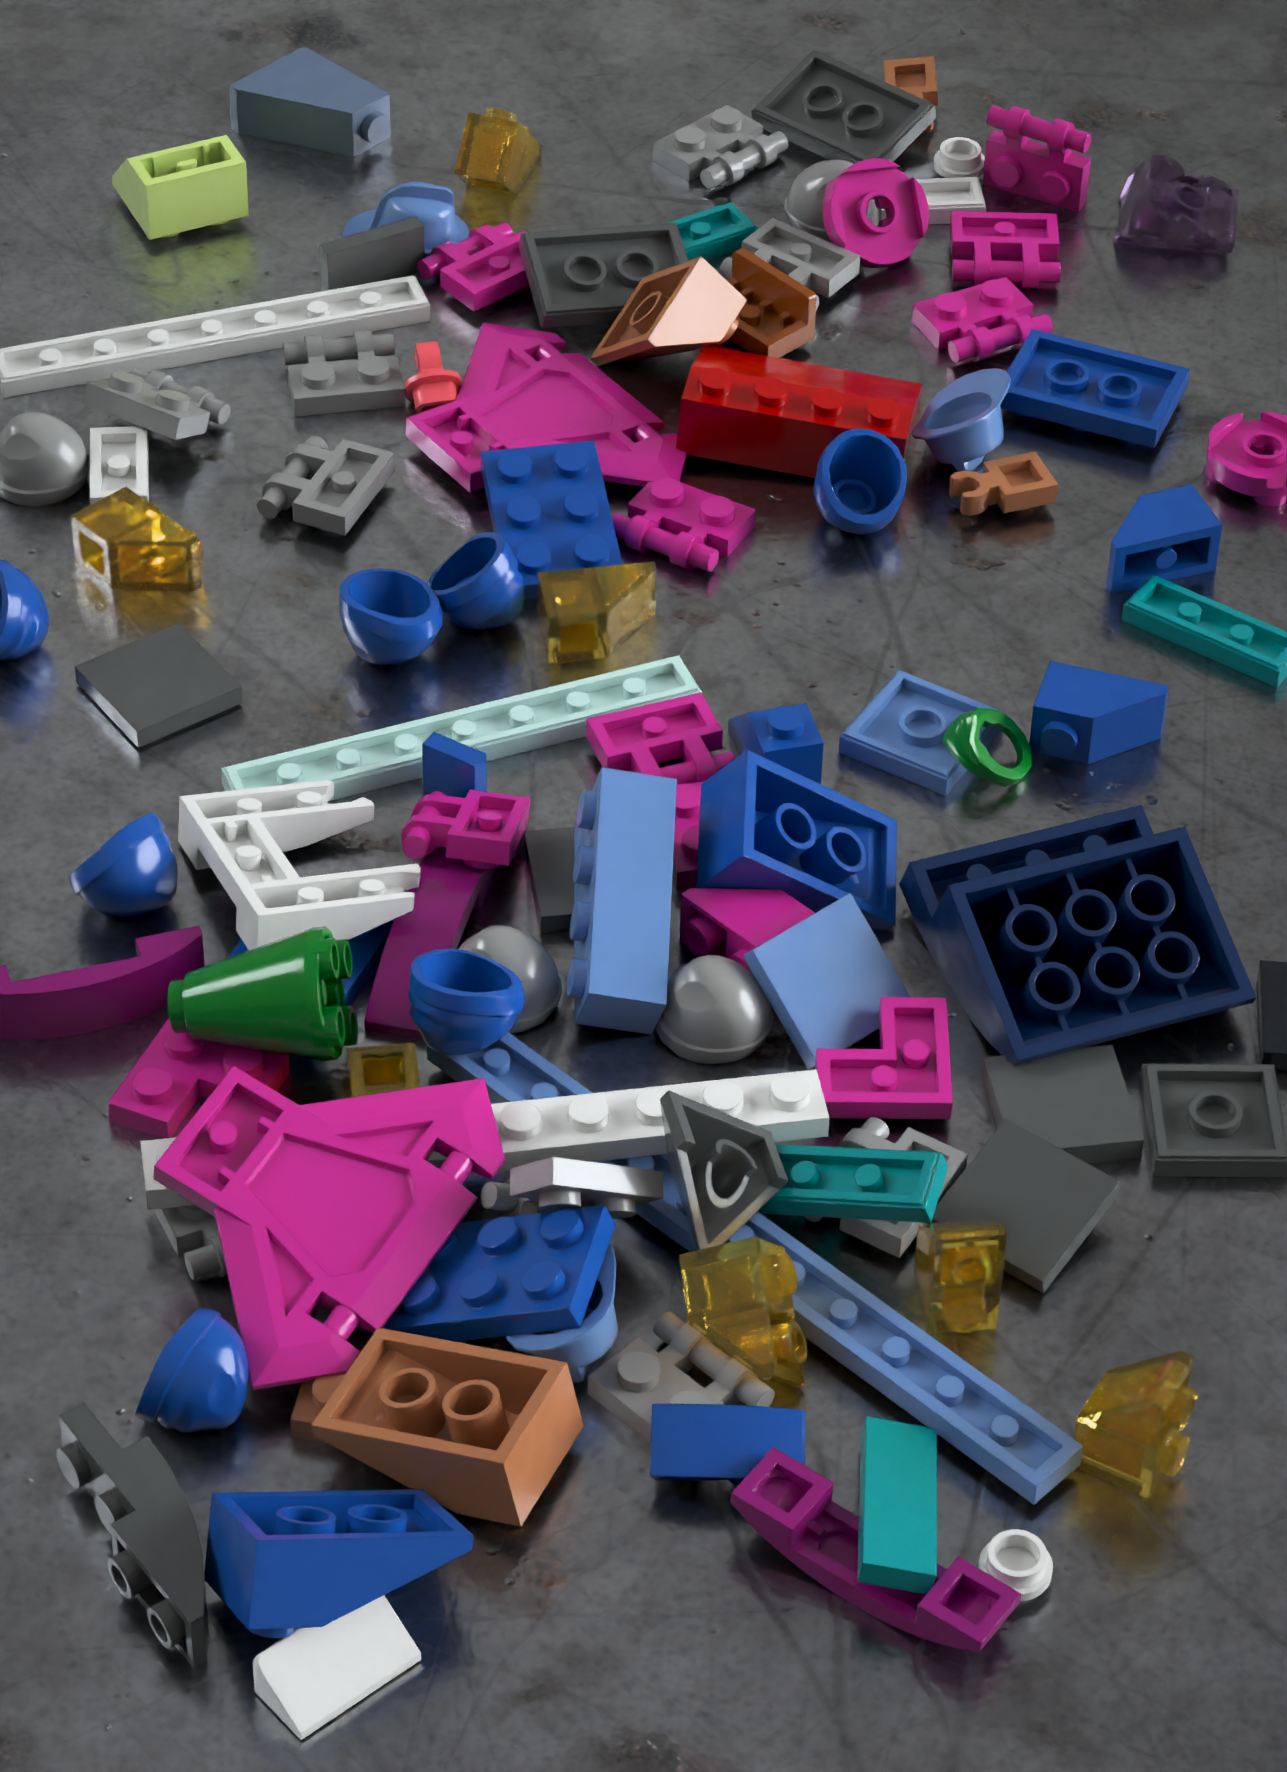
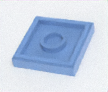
[838,670,1005,796]
[742,893,910,1070]

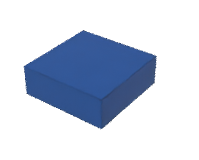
[422,732,487,798]

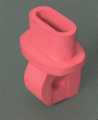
[405,341,462,414]

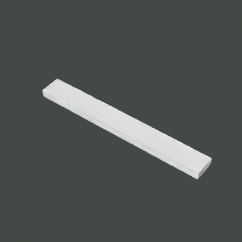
[0,275,431,398]

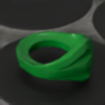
[943,708,1032,787]

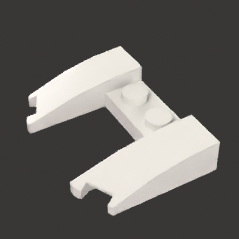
[178,780,421,950]

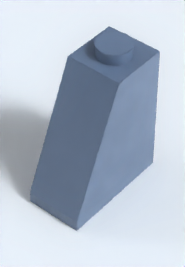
[229,46,391,158]

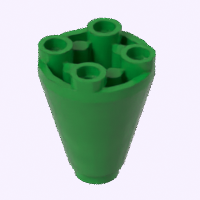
[168,926,358,1061]

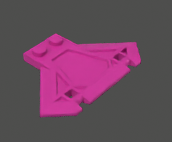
[405,323,687,493]
[153,1066,505,1390]

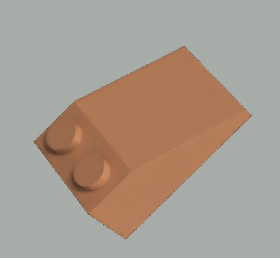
[311,1327,584,1527]

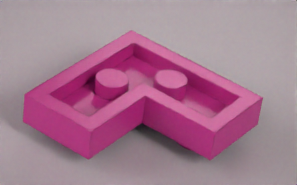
[815,997,953,1119]
[107,1018,290,1139]

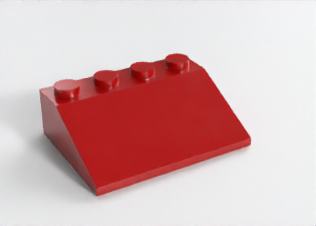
[676,345,922,478]

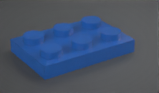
[1000,329,1190,448]
[480,440,625,600]
[383,1205,616,1342]

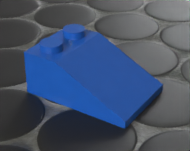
[696,750,897,930]
[204,1489,474,1638]

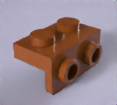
[727,248,817,358]

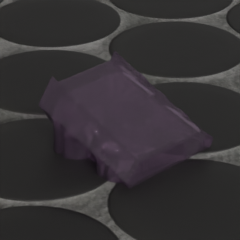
[1113,154,1240,254]

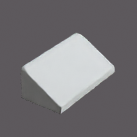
[253,1595,421,1740]

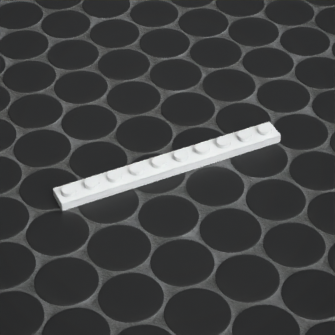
[140,1069,829,1210]

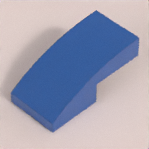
[650,1404,806,1485]

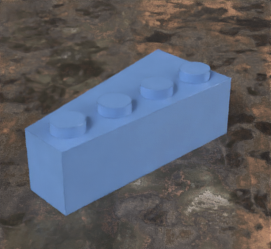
[566,767,677,1035]

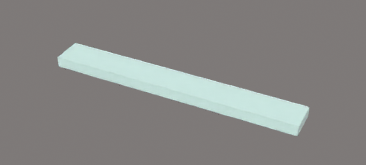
[221,655,702,801]

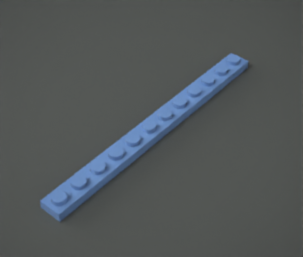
[427,1032,1083,1505]

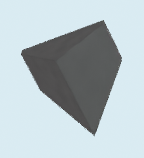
[660,1090,788,1264]

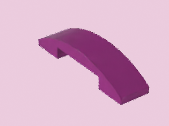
[364,849,496,1041]
[0,926,205,1041]
[730,1447,1021,1652]

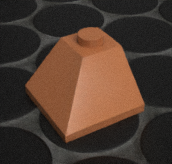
[590,256,747,366]

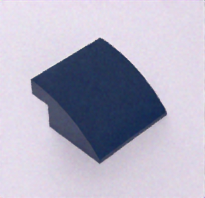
[899,805,1257,1066]

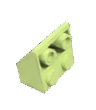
[112,135,249,240]

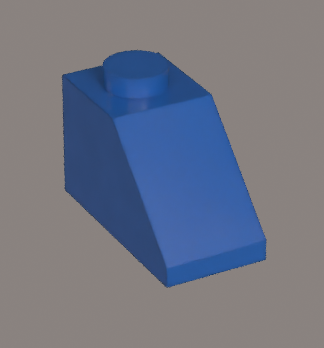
[1106,484,1222,594]
[1029,661,1169,765]
[728,703,824,784]

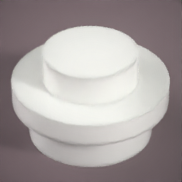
[933,137,985,178]
[978,1529,1053,1601]

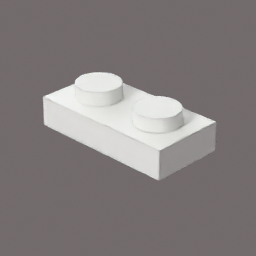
[90,426,149,517]

